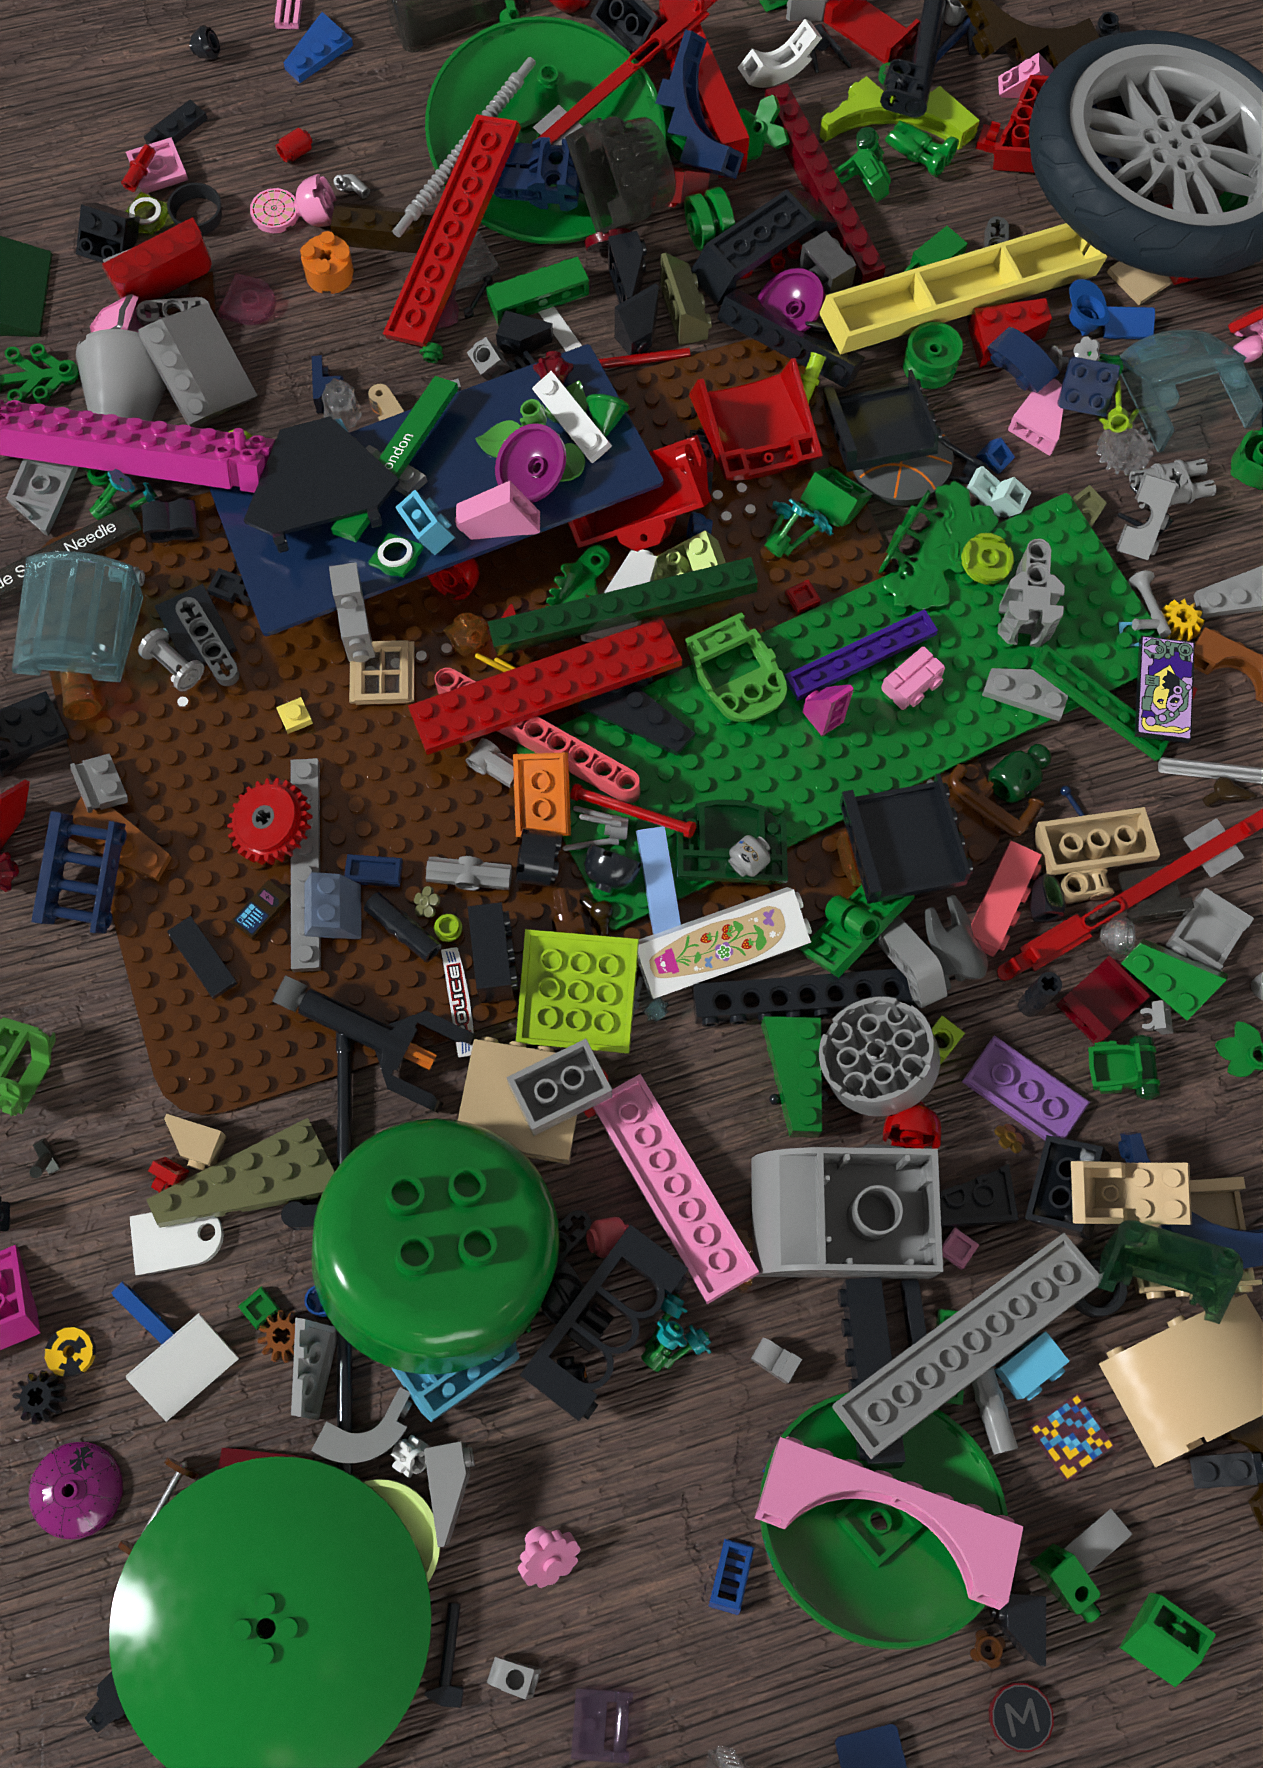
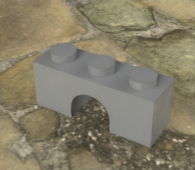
[1116,473,1179,560]

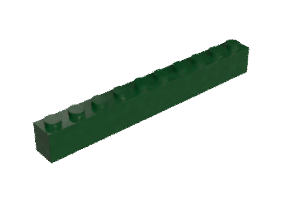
[488,557,758,656]

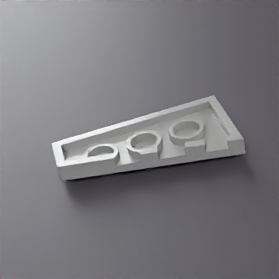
[1193,566,1263,618]

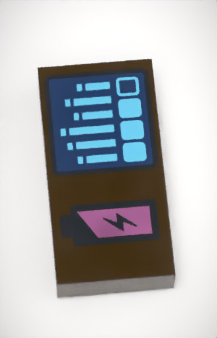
[231,880,290,941]

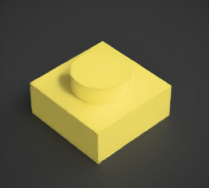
[276,697,313,734]

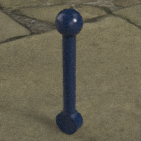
[1060,786,1085,816]

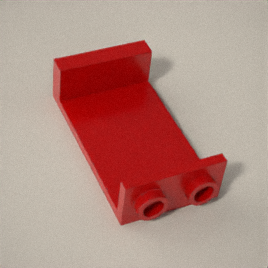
[823,0,920,64]

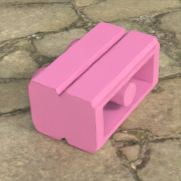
[881,646,945,710]

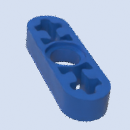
[111,1281,176,1344]

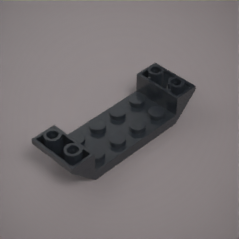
[691,189,838,307]

